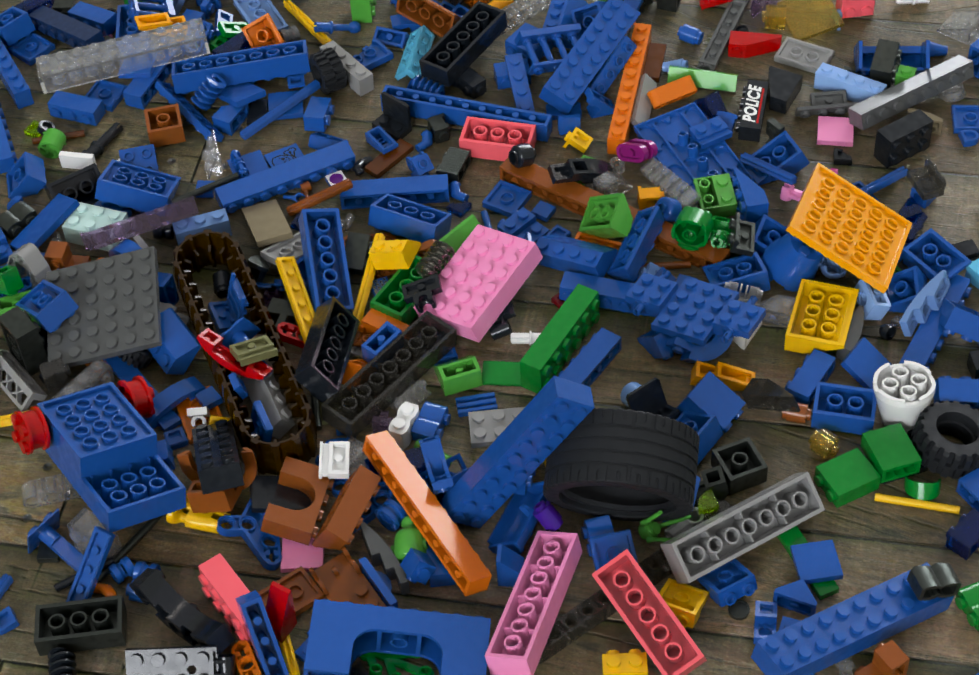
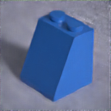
[676,371,746,433]

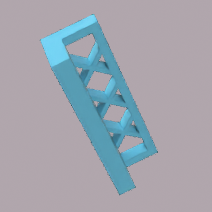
[394,25,435,80]

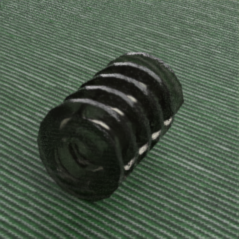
[415,240,455,278]

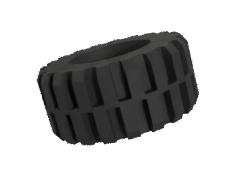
[910,400,979,479]

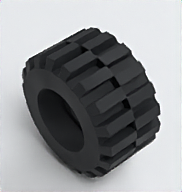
[309,47,347,95]

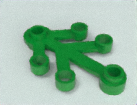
[359,652,434,675]

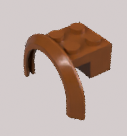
[176,447,258,513]

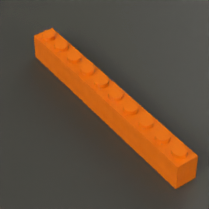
[607,23,652,155]
[362,430,492,597]

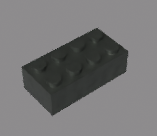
[34,595,127,656]

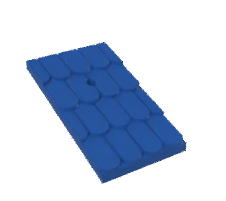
[634,102,755,201]

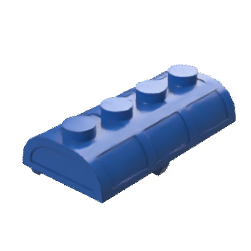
[487,481,548,555]

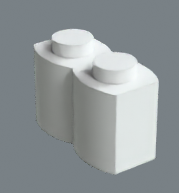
[389,402,419,450]

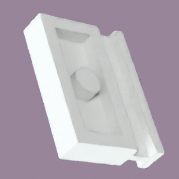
[319,441,350,479]

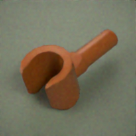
[300,181,312,198]

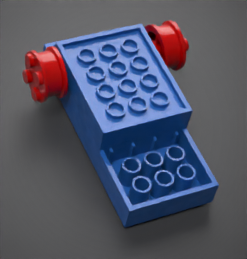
[10,375,186,533]

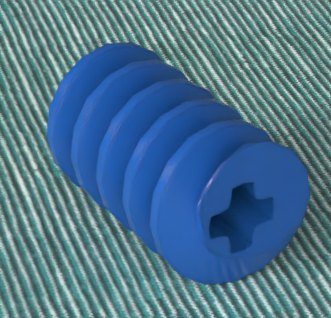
[191,73,227,111]
[407,75,445,95]

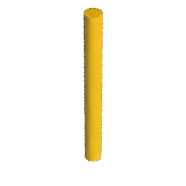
[874,493,960,514]

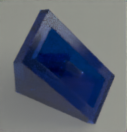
[693,91,727,119]

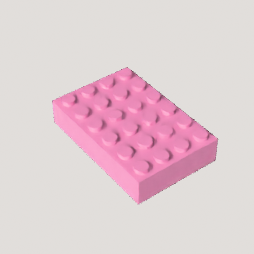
[413,224,543,343]

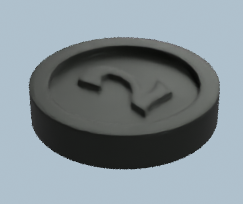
[728,599,750,620]

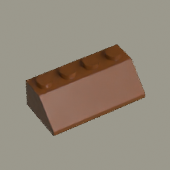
[396,0,461,37]
[312,464,382,550]

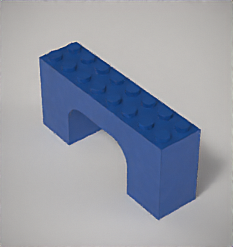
[303,599,491,675]

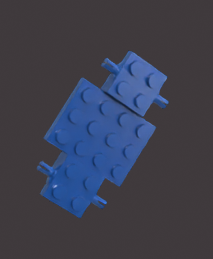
[625,269,766,346]

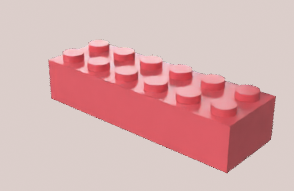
[591,549,707,675]

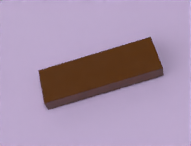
[643,43,667,82]
[364,138,414,179]

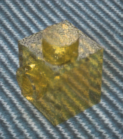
[762,5,786,29]

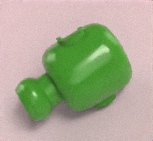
[391,516,428,564]

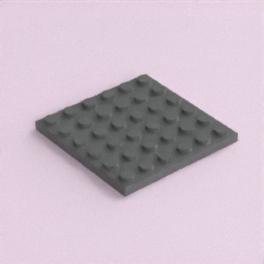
[46,246,162,372]

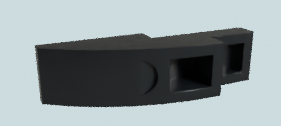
[547,158,616,184]

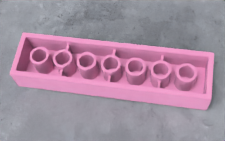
[485,531,582,675]

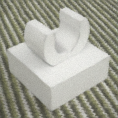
[187,406,210,428]

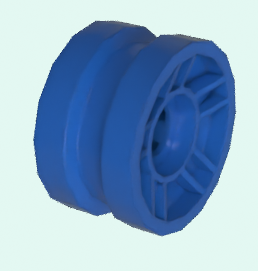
[375,499,407,532]

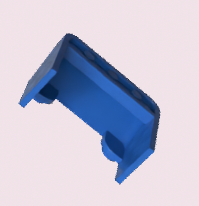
[854,40,930,77]

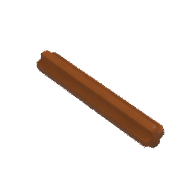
[286,178,353,216]

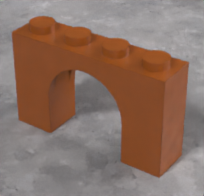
[261,456,335,546]

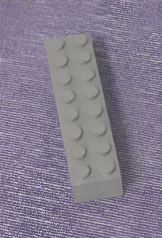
[660,471,825,584]

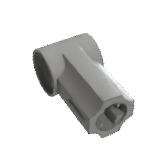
[664,507,704,538]

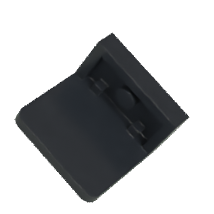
[626,378,681,420]

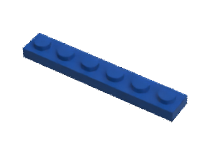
[154,81,224,142]

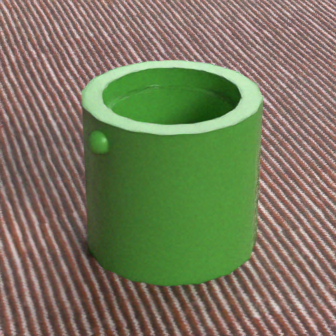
[38,128,66,159]

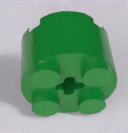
[671,206,714,251]

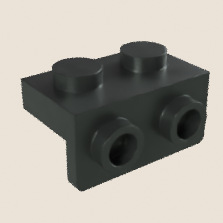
[728,212,755,257]

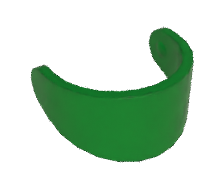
[904,476,941,500]

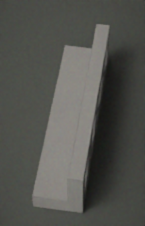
[0,349,47,412]

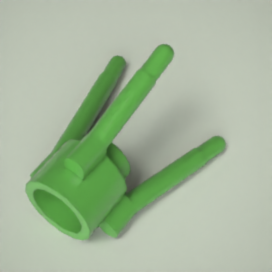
[638,510,692,543]

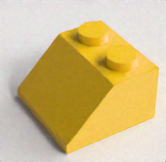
[368,239,421,270]

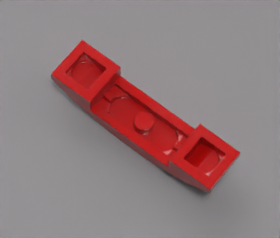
[196,328,273,380]

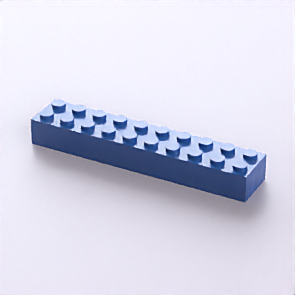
[442,376,595,529]
[751,562,955,675]

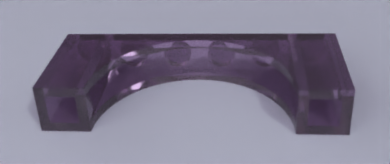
[80,196,199,251]

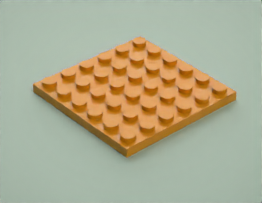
[786,162,912,294]

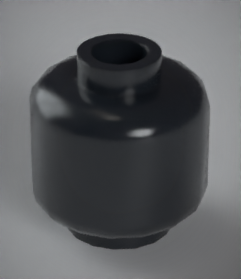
[508,143,536,168]

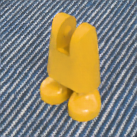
[166,490,231,534]

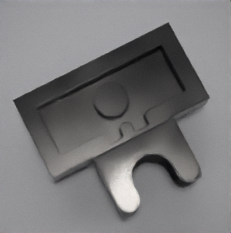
[401,274,443,313]

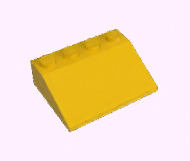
[784,279,859,354]

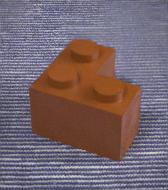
[44,241,91,271]
[854,640,910,675]

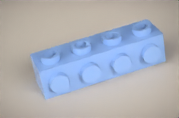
[814,62,887,102]

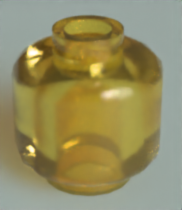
[808,428,840,459]

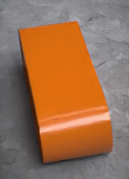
[647,75,698,110]

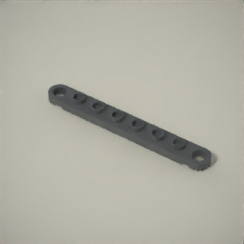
[696,0,750,71]

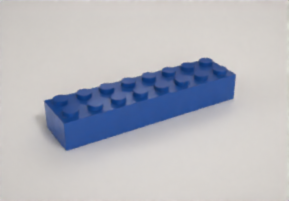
[539,0,641,115]
[171,39,311,95]

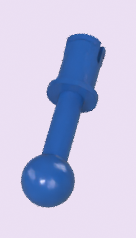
[314,21,361,34]

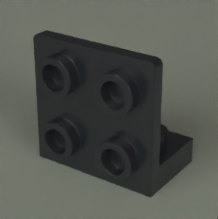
[372,91,412,141]

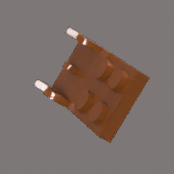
[308,546,386,607]

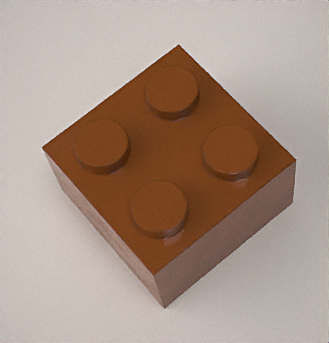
[144,103,186,147]

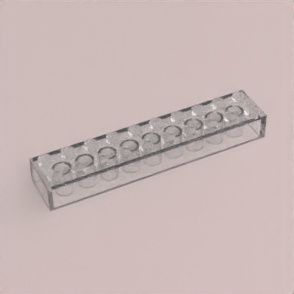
[35,18,211,94]

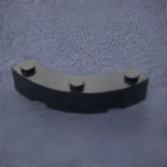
[129,568,235,656]

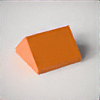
[241,13,285,48]

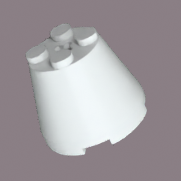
[873,360,936,433]

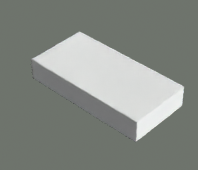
[58,151,97,170]

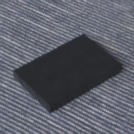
[249,475,312,513]

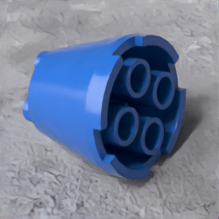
[762,233,823,292]

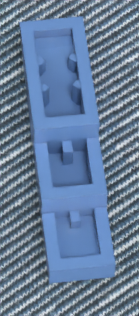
[899,270,951,337]

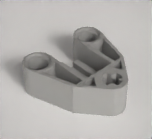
[7,243,51,288]

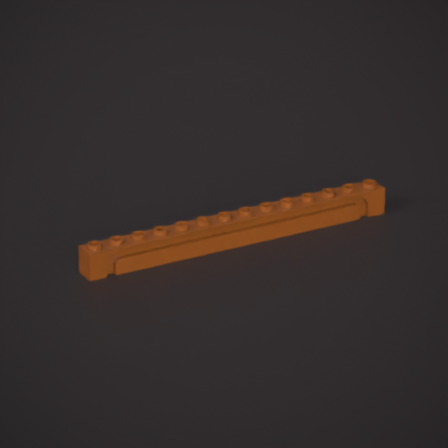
[499,157,730,268]

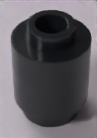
[212,270,231,299]

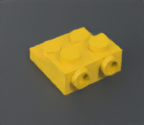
[659,578,709,629]
[602,649,648,675]

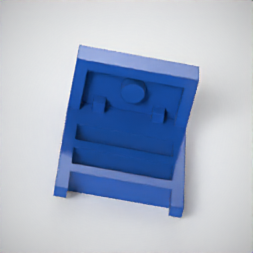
[208,272,249,334]

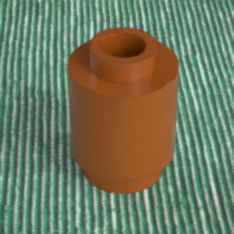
[781,401,812,424]

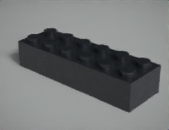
[419,1,508,87]
[294,296,360,402]
[192,419,245,495]

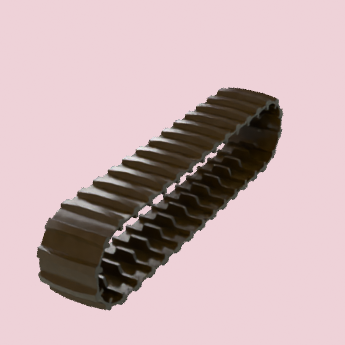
[173,229,317,476]

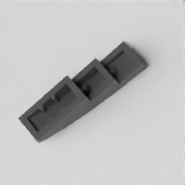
[360,521,410,595]

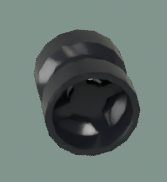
[153,221,175,240]

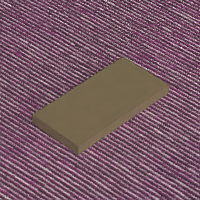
[241,199,293,248]

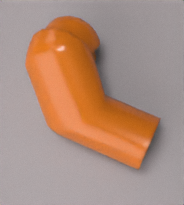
[93,583,117,597]

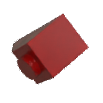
[728,31,782,58]
[265,581,297,643]

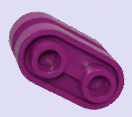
[616,138,658,163]

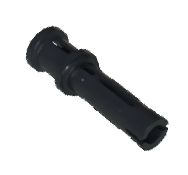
[81,122,123,160]

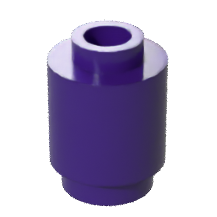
[533,500,563,532]

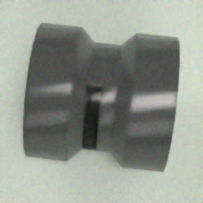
[279,25,301,43]

